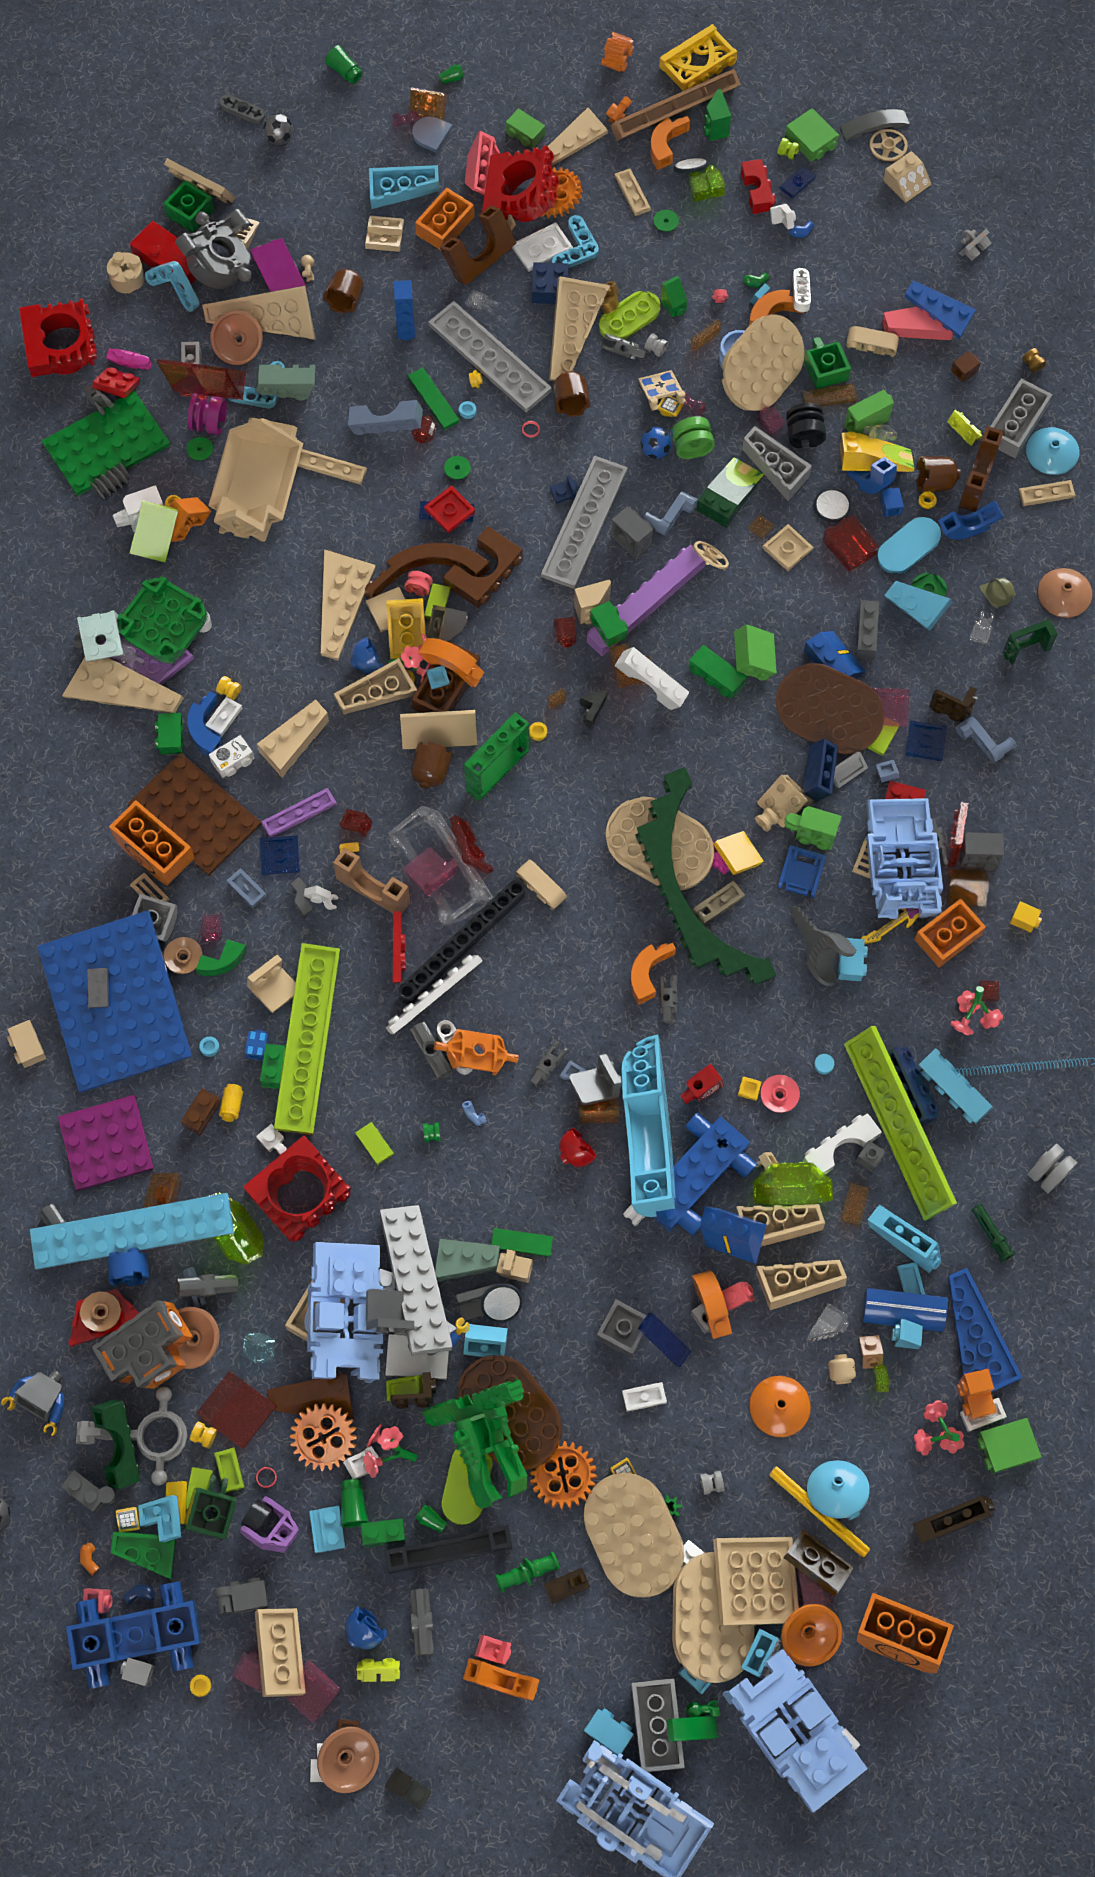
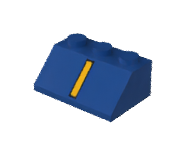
[804,631,866,679]
[700,1206,767,1264]

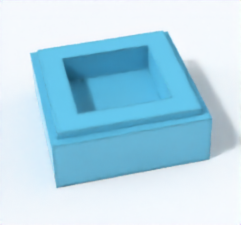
[750,284,770,305]
[426,666,449,689]

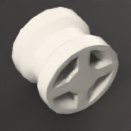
[623,1204,645,1226]

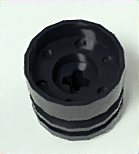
[786,403,827,448]

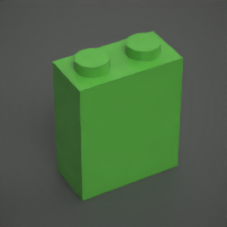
[785,108,839,162]
[844,390,894,434]
[734,624,777,680]
[976,1418,1041,1474]

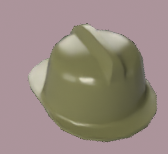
[979,577,1016,608]

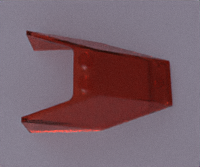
[156,359,246,400]

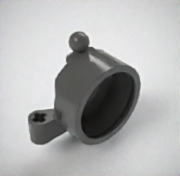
[175,209,251,289]

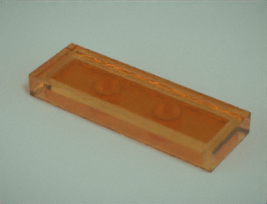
[802,383,858,407]

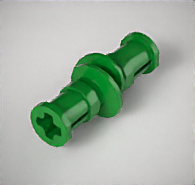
[495,1551,560,1593]

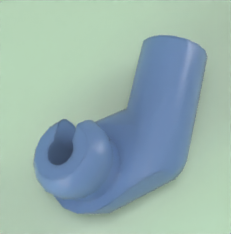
[462,1101,487,1126]

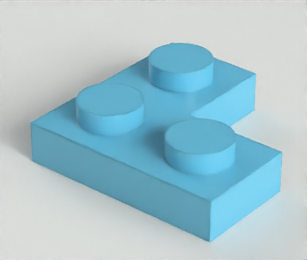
[138,1495,181,1542]

